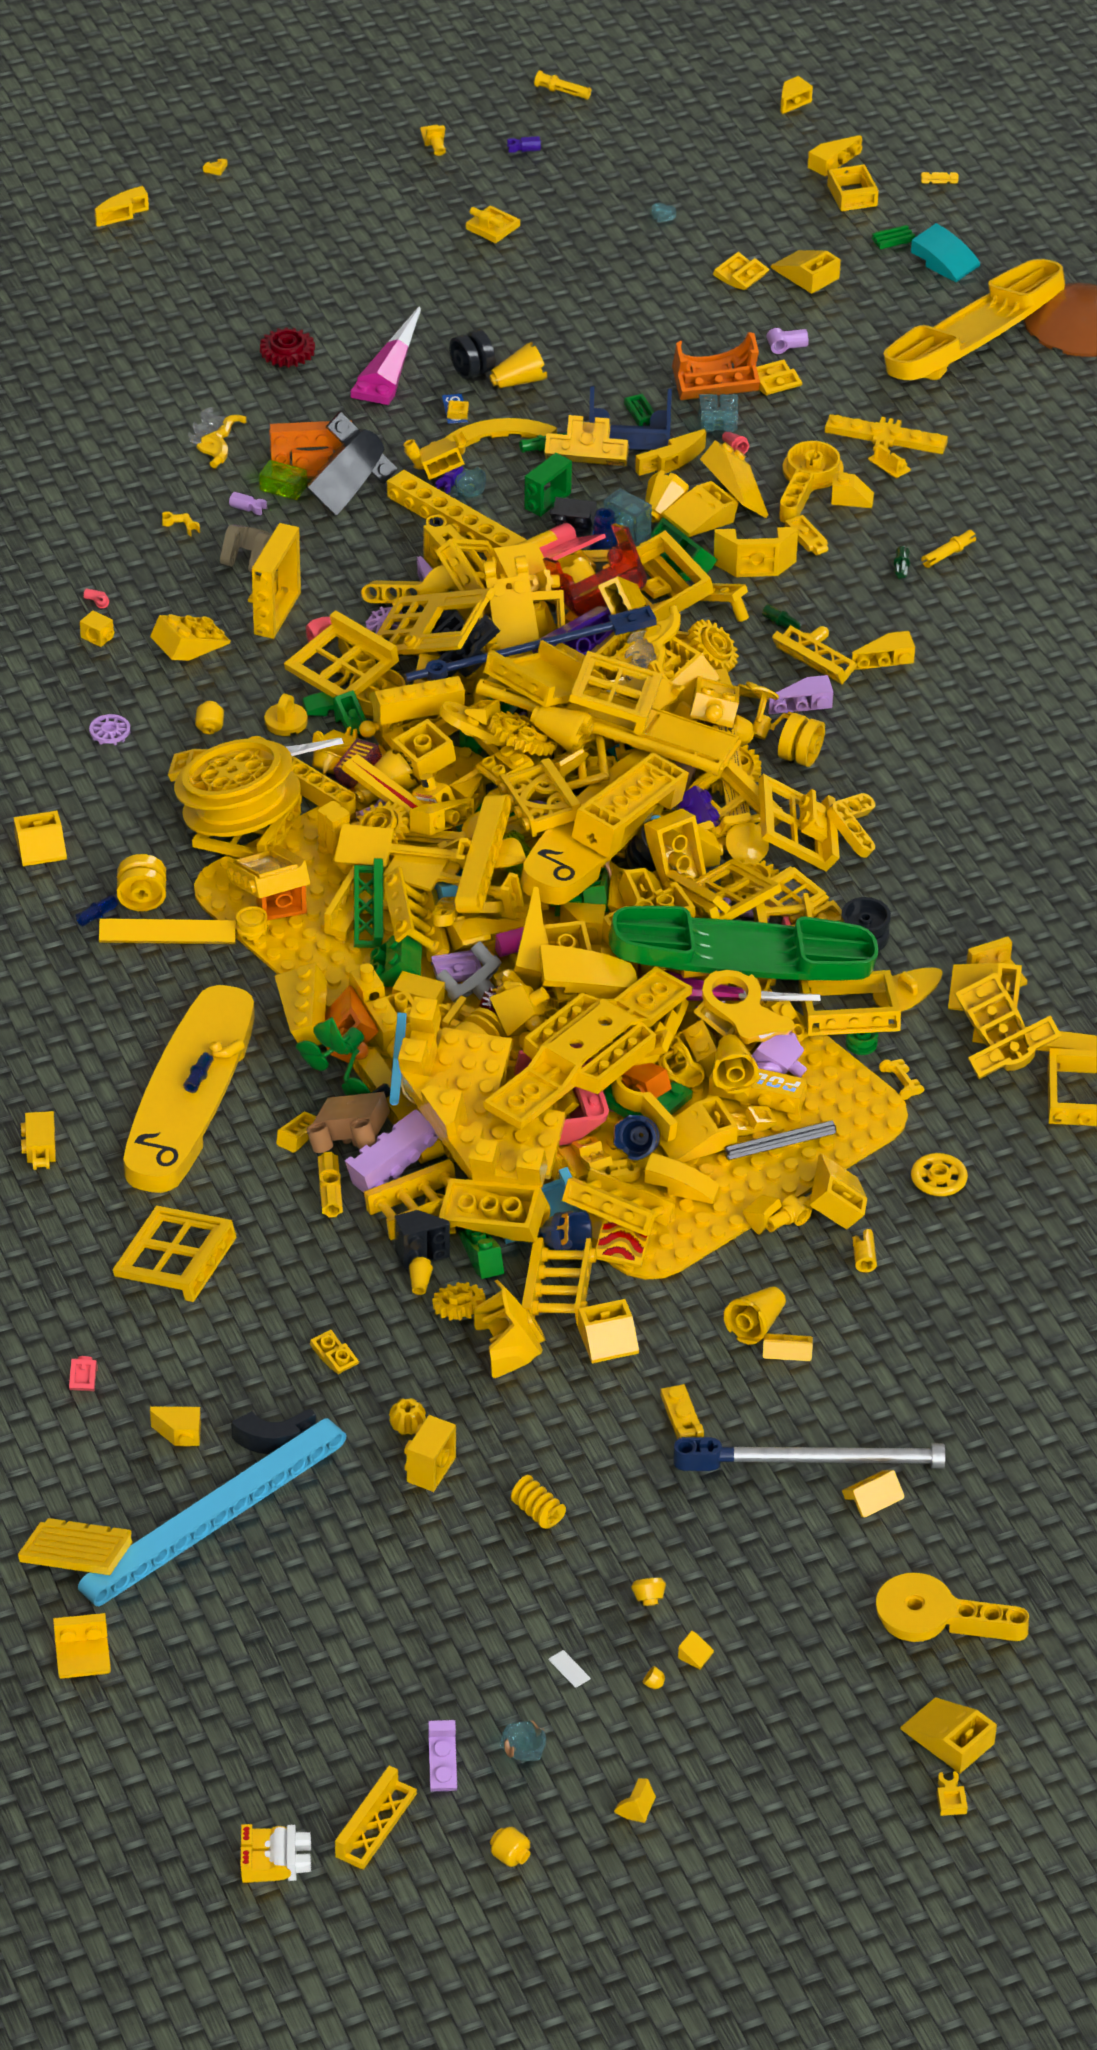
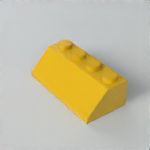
[369,676,465,725]

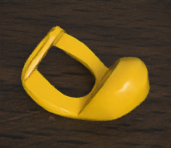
[658,1041,705,1087]

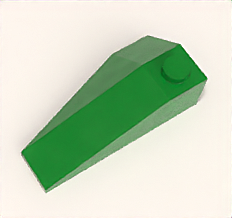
[650,518,717,581]

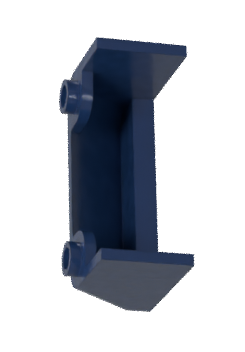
[589,386,672,450]

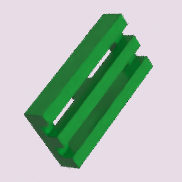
[872,225,915,249]
[624,394,655,426]

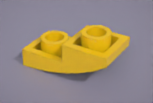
[310,1330,359,1374]

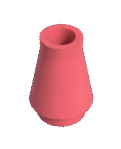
[722,431,749,454]

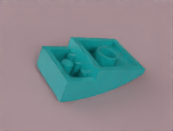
[911,223,980,282]

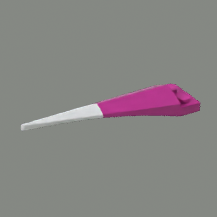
[351,307,421,405]
[637,971,821,1001]

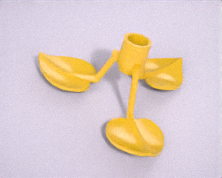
[738,681,810,740]
[438,811,526,882]

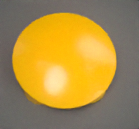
[726,822,769,863]

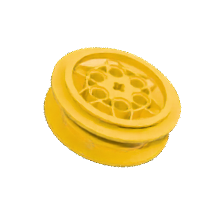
[174,739,301,837]

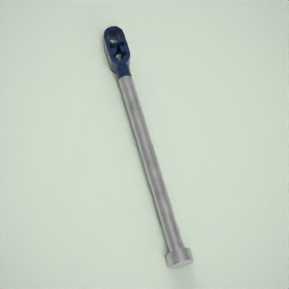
[673,1437,945,1471]

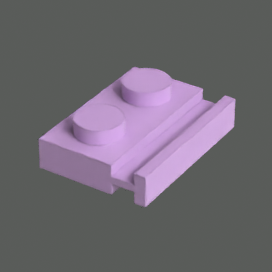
[431,950,482,982]

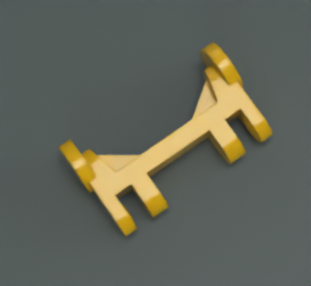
[879,1059,924,1100]

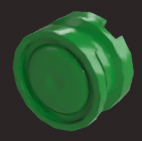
[846,1032,878,1055]

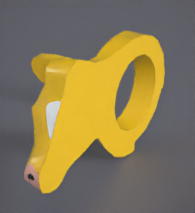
[702,970,795,1045]

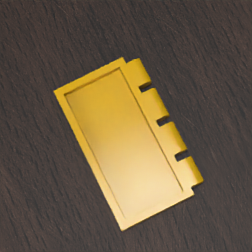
[18,1518,132,1575]

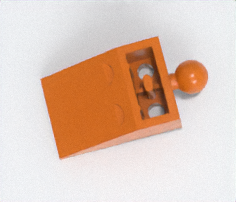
[325,985,379,1063]

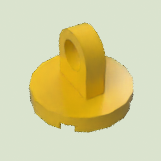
[264,693,308,736]

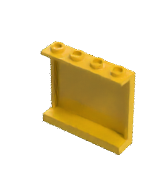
[484,640,604,707]

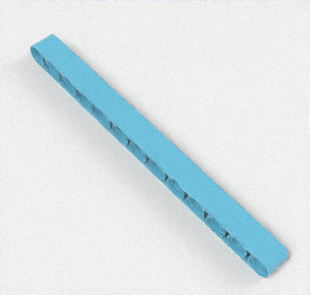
[78,1418,346,1606]

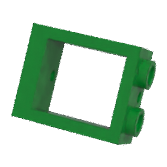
[524,453,572,517]

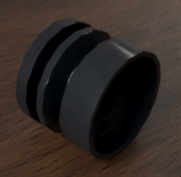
[625,819,656,872]

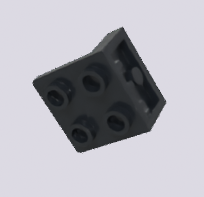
[549,497,597,530]

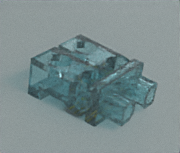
[699,394,738,432]

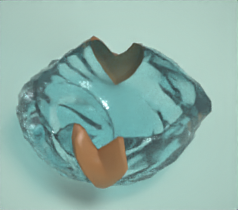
[501,1721,547,1762]

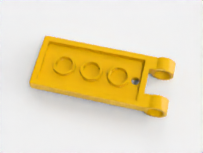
[483,555,539,659]

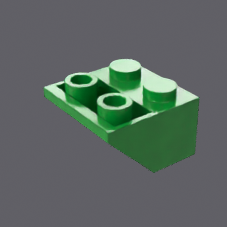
[370,935,422,987]

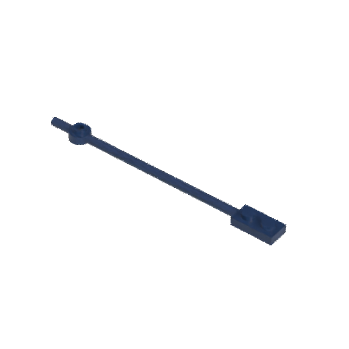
[405,606,657,682]

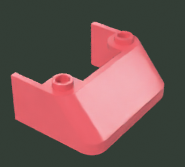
[514,1043,609,1145]

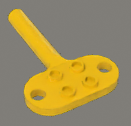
[439,677,506,748]

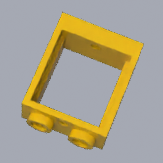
[827,164,879,211]

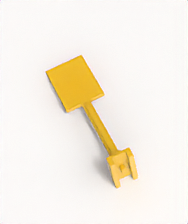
[334,824,471,869]
[383,854,524,920]

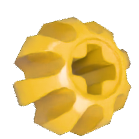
[389,1398,426,1435]

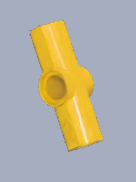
[318,1152,343,1218]

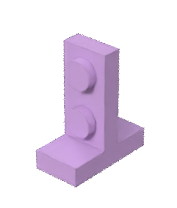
[428,1720,457,1792]

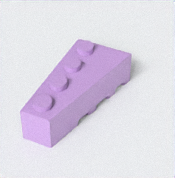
[345,1109,438,1193]

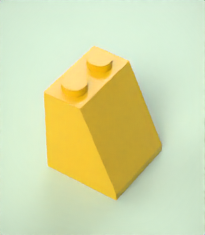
[486,542,553,589]

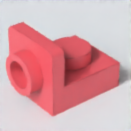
[69,1356,98,1391]

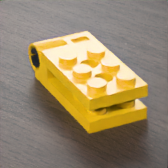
[423,515,487,592]

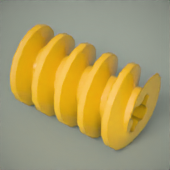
[511,1475,566,1529]

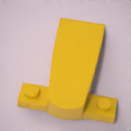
[539,944,637,1025]
[955,972,1061,1079]
[608,999,689,1065]

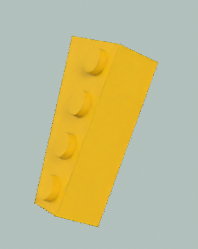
[274,962,328,1046]

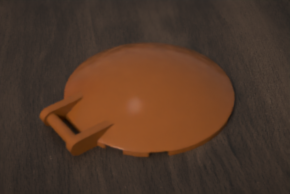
[1024,283,1097,357]

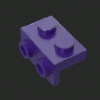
[677,785,720,827]

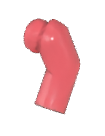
[84,588,109,609]

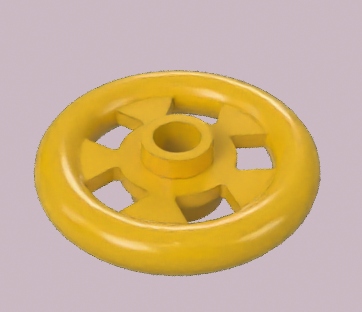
[911,1153,968,1197]

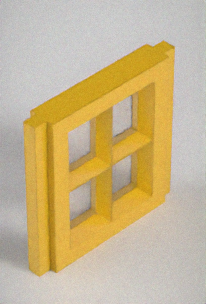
[754,866,829,923]

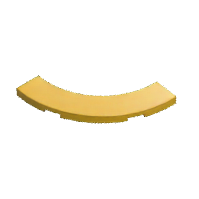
[445,418,557,447]

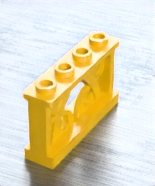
[498,758,581,837]

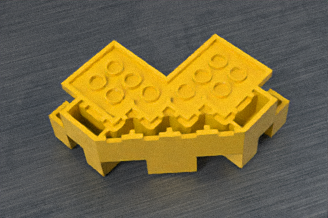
[398,996,566,1188]

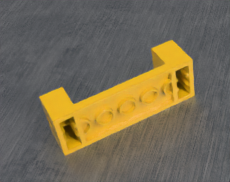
[571,752,689,858]

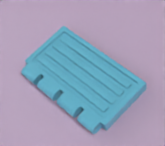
[389,1012,407,1105]

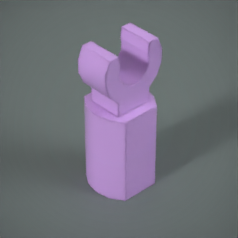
[229,492,267,515]

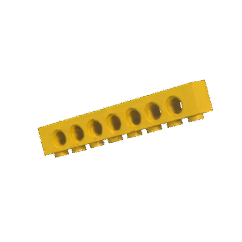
[387,470,527,548]

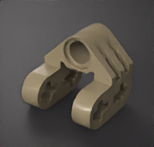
[220,524,272,575]

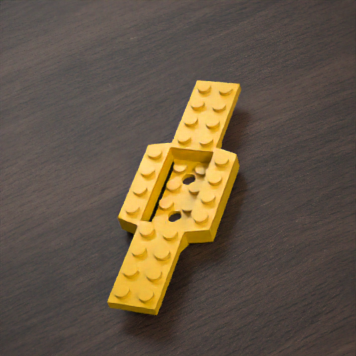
[483,966,692,1130]

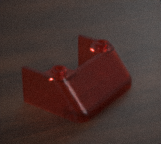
[542,523,647,617]

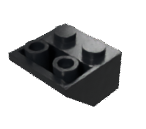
[394,1210,450,1269]

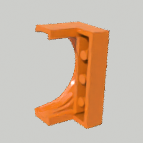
[672,332,760,400]
[269,420,352,479]

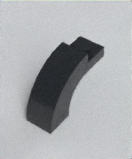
[231,1408,316,1454]

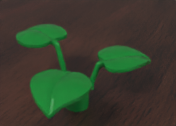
[295,1017,371,1096]

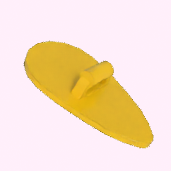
[872,968,943,1011]

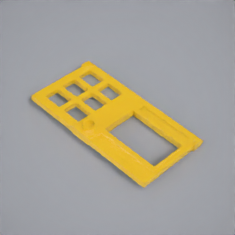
[377,588,495,655]

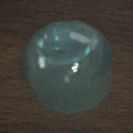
[455,466,487,498]

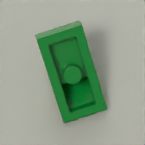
[333,690,366,735]

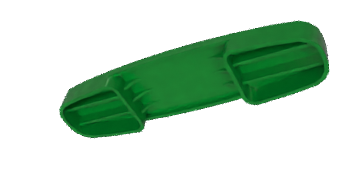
[608,906,878,980]

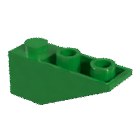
[458,1228,505,1279]

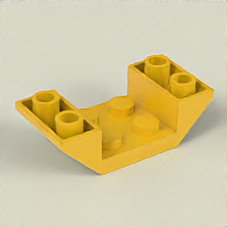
[713,527,798,577]

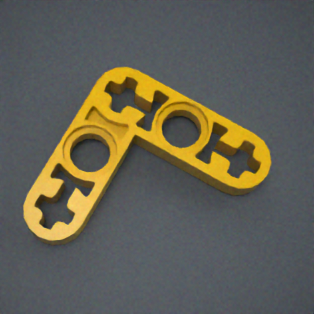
[827,793,875,858]
[432,896,505,927]

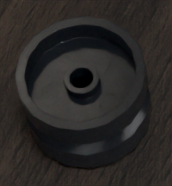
[449,329,495,380]
[841,897,891,951]

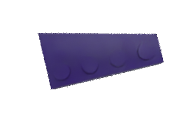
[532,606,613,656]

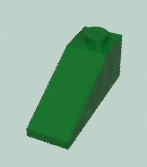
[583,867,610,912]

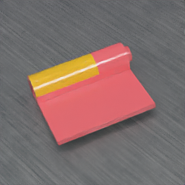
[516,523,606,562]

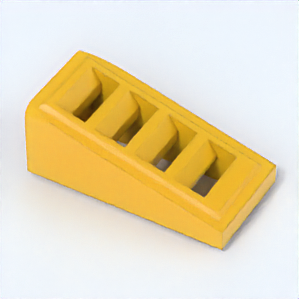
[276,1111,317,1153]

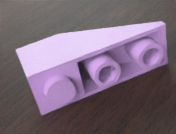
[768,675,833,714]

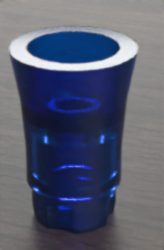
[590,508,619,550]

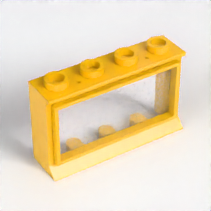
[226,844,310,899]

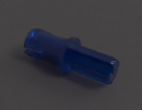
[75,895,118,927]
[183,1052,213,1093]

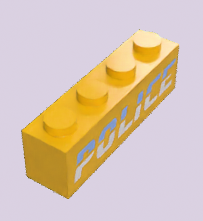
[709,1068,807,1115]

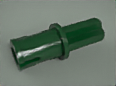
[894,546,910,579]
[762,604,801,630]

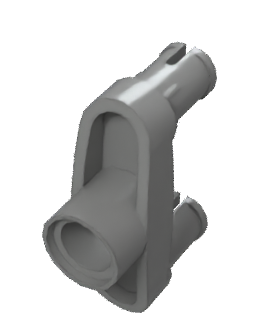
[436,941,502,1002]

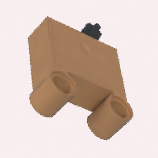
[306,1083,390,1153]

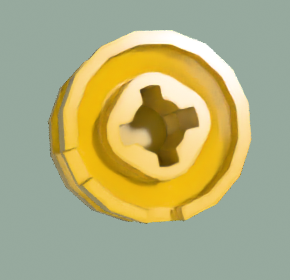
[236,906,268,940]

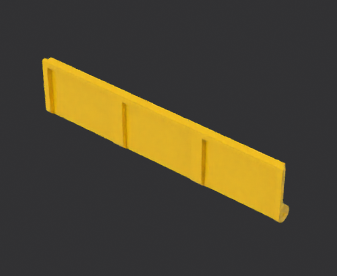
[476,658,742,776]

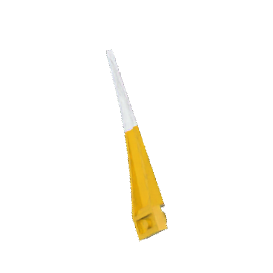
[168,738,343,782]

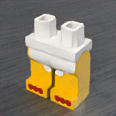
[241,1824,311,1883]

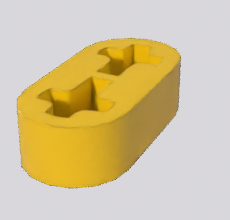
[597,1159,641,1183]

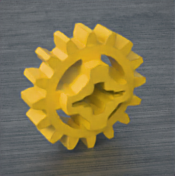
[432,1282,486,1321]

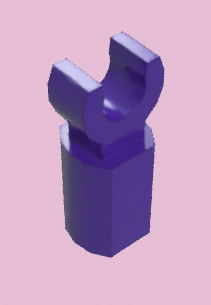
[507,136,541,153]
[435,466,464,494]

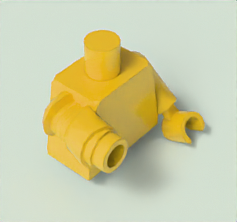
[403,431,469,480]
[489,981,549,1037]

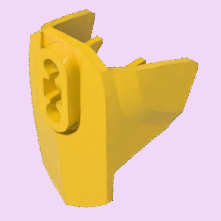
[473,1280,546,1378]

